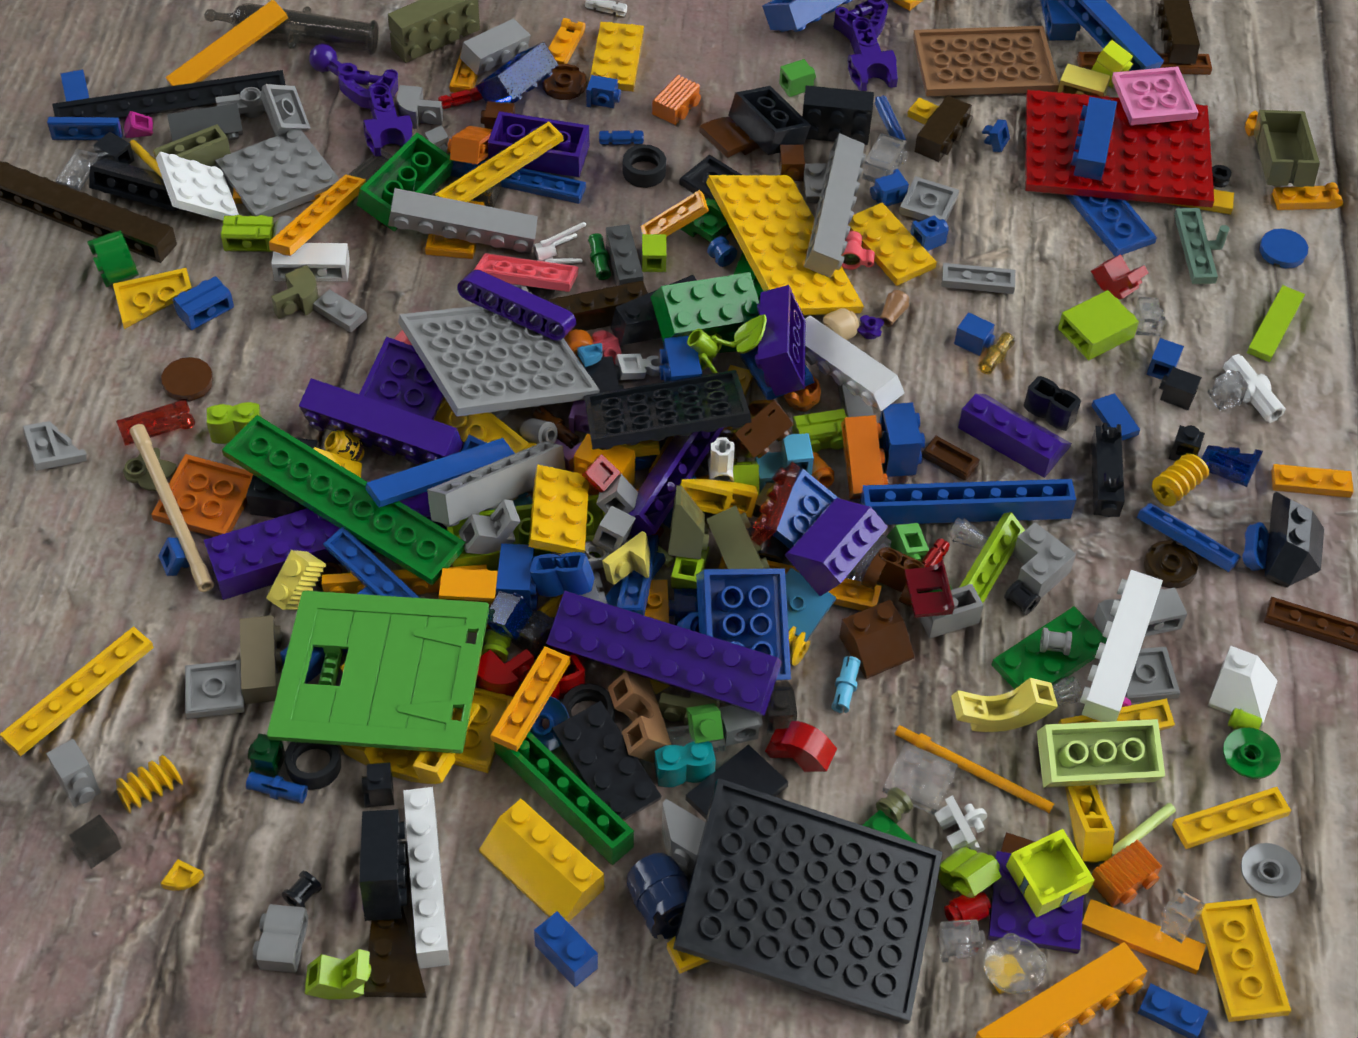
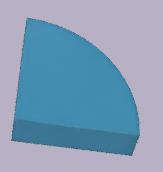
[577,343,603,367]

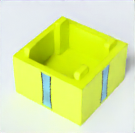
[1006,829,1094,918]

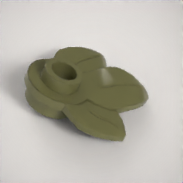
[123,448,177,491]

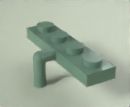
[1174,208,1229,284]

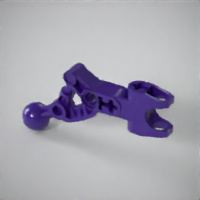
[833,0,898,91]
[309,44,413,157]

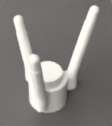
[533,222,586,264]

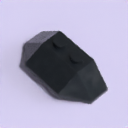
[1265,492,1324,587]

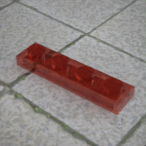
[751,462,800,546]

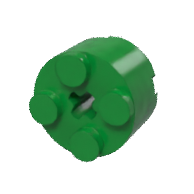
[87,230,139,288]

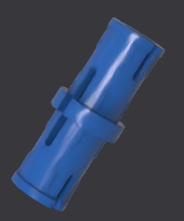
[246,771,308,804]

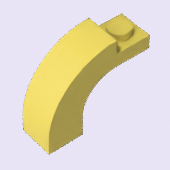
[951,678,1058,732]

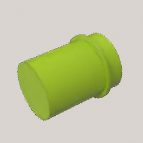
[1228,708,1262,730]

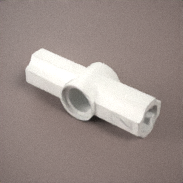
[1223,354,1286,423]
[708,437,734,482]

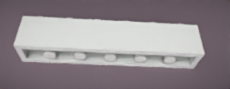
[805,316,905,411]
[1080,570,1163,722]
[403,787,450,969]

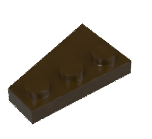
[364,907,427,998]

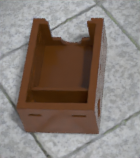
[718,400,794,458]

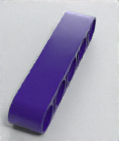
[457,270,576,341]

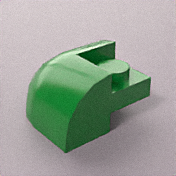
[680,198,732,242]

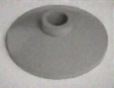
[1241,843,1301,898]

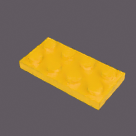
[589,22,644,92]
[848,202,937,286]
[528,464,589,554]
[1196,898,1291,1022]

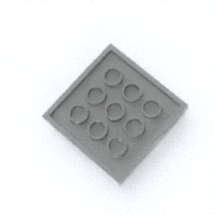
[215,129,339,217]

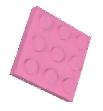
[1112,66,1198,125]

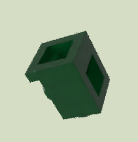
[248,733,285,778]

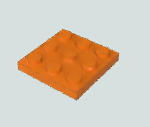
[151,454,253,537]

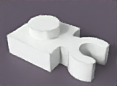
[615,354,659,380]

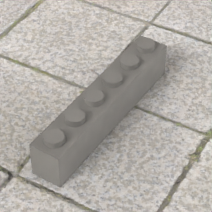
[388,188,538,253]
[427,441,566,526]

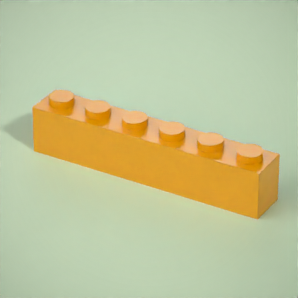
[975,942,1147,1038]

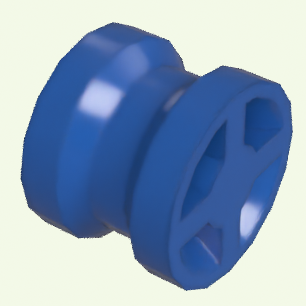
[707,236,738,267]

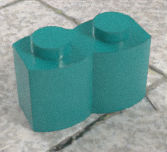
[654,741,716,787]

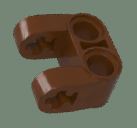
[861,547,925,607]

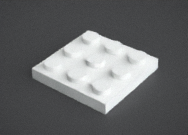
[156,152,239,220]

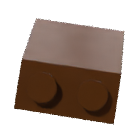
[839,600,914,679]

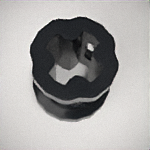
[1004,580,1041,615]
[282,871,322,907]

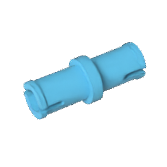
[831,656,861,713]

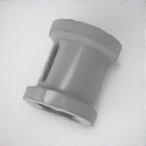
[1040,627,1072,655]

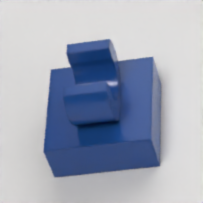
[982,119,1010,152]
[158,538,190,576]

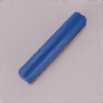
[874,95,906,148]

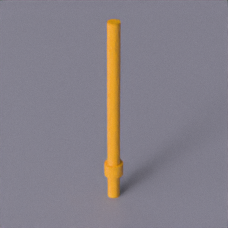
[895,725,1055,814]

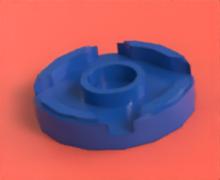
[1259,228,1309,269]

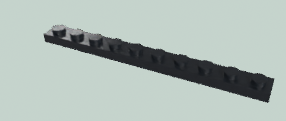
[52,70,286,119]

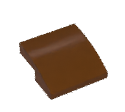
[699,117,760,158]

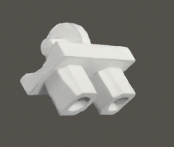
[934,795,987,852]

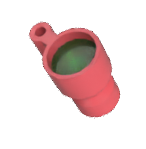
[841,231,875,270]

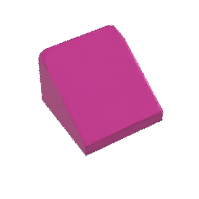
[124,111,153,138]

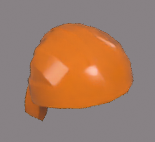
[784,376,821,412]

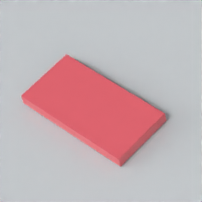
[474,253,579,292]

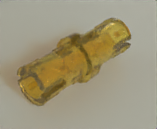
[978,332,1015,375]

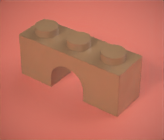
[608,671,672,763]

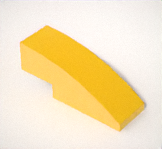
[680,479,758,518]

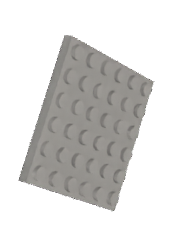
[398,306,599,417]

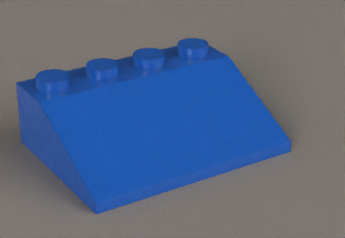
[696,569,791,681]

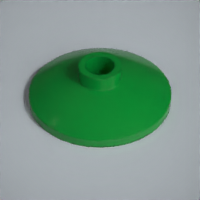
[1223,728,1281,779]

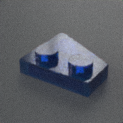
[1201,445,1263,487]

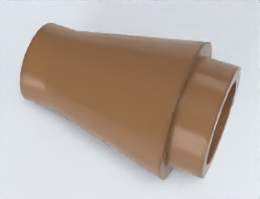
[880,290,910,327]

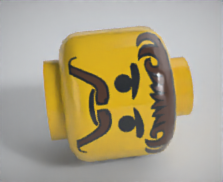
[324,429,364,462]

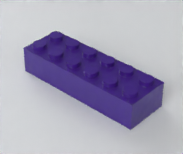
[299,378,463,464]

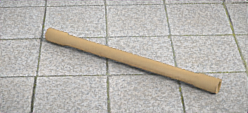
[130,424,214,592]

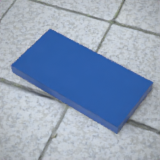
[1065,195,1157,256]

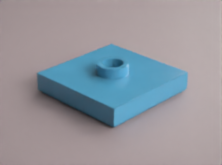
[785,568,836,642]

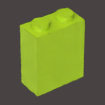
[1058,290,1139,361]

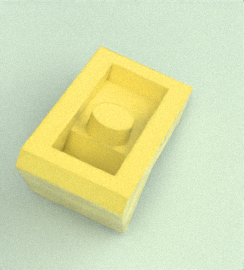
[602,531,650,585]

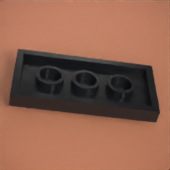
[551,701,662,821]

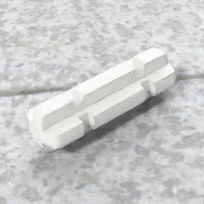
[585,0,627,17]

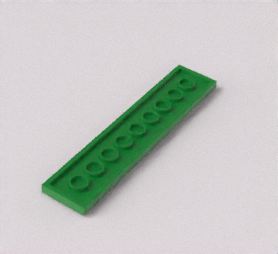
[222,415,466,586]

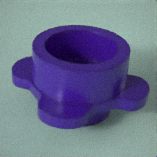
[857,315,884,339]

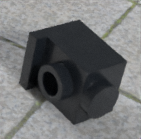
[1169,425,1205,461]
[362,762,394,808]

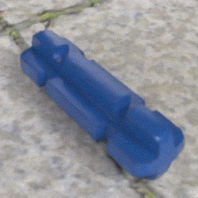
[599,130,644,145]

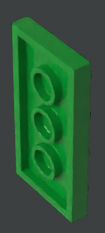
[991,606,1107,689]

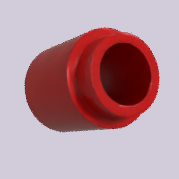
[944,892,991,929]

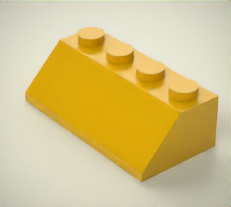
[479,798,604,922]

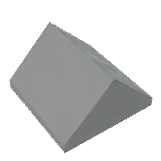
[261,84,311,136]

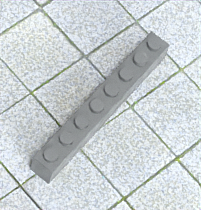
[804,133,866,278]

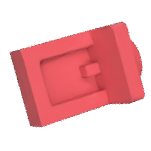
[591,330,622,365]

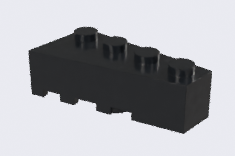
[610,275,697,346]

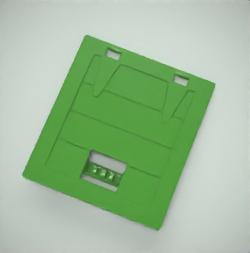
[267,591,489,754]

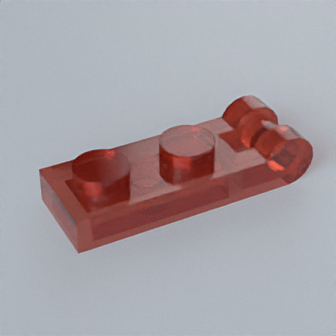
[116,400,195,446]

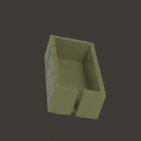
[388,0,480,63]
[1254,110,1320,187]

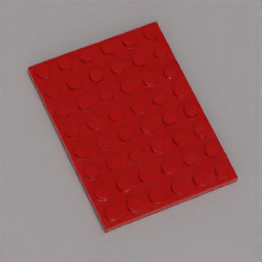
[1025,90,1214,208]

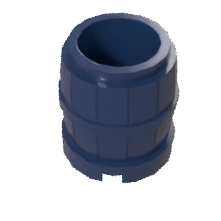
[627,853,690,939]

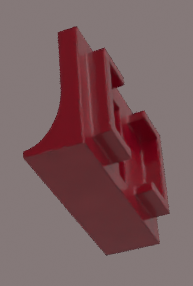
[904,560,954,618]

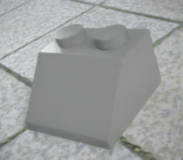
[662,799,705,880]

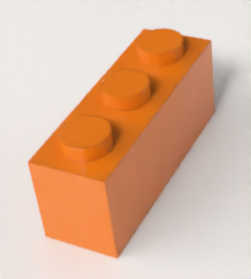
[447,126,492,164]
[841,415,888,499]

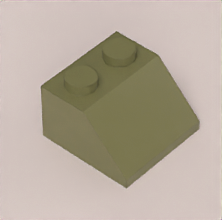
[668,485,709,559]

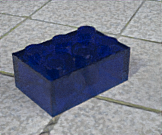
[476,42,559,103]

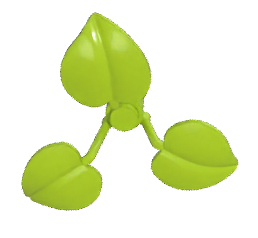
[687,314,767,374]

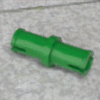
[588,233,611,280]

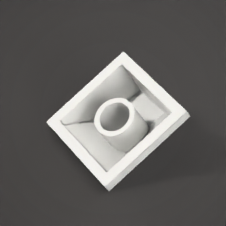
[1208,646,1277,727]

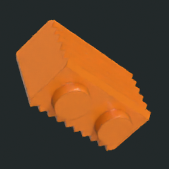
[652,75,701,125]
[1092,840,1162,907]

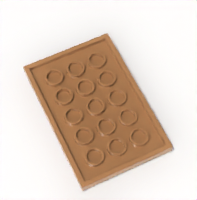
[913,26,1059,96]

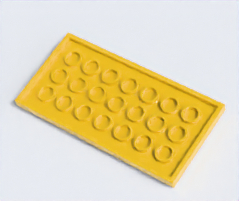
[706,175,864,315]

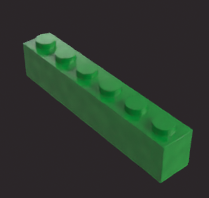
[494,731,634,865]

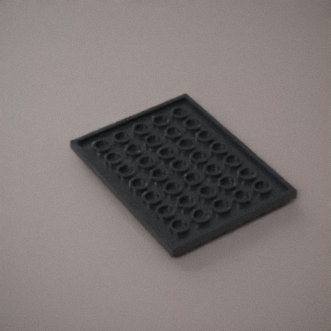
[673,778,943,1024]

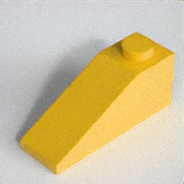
[1065,785,1115,863]

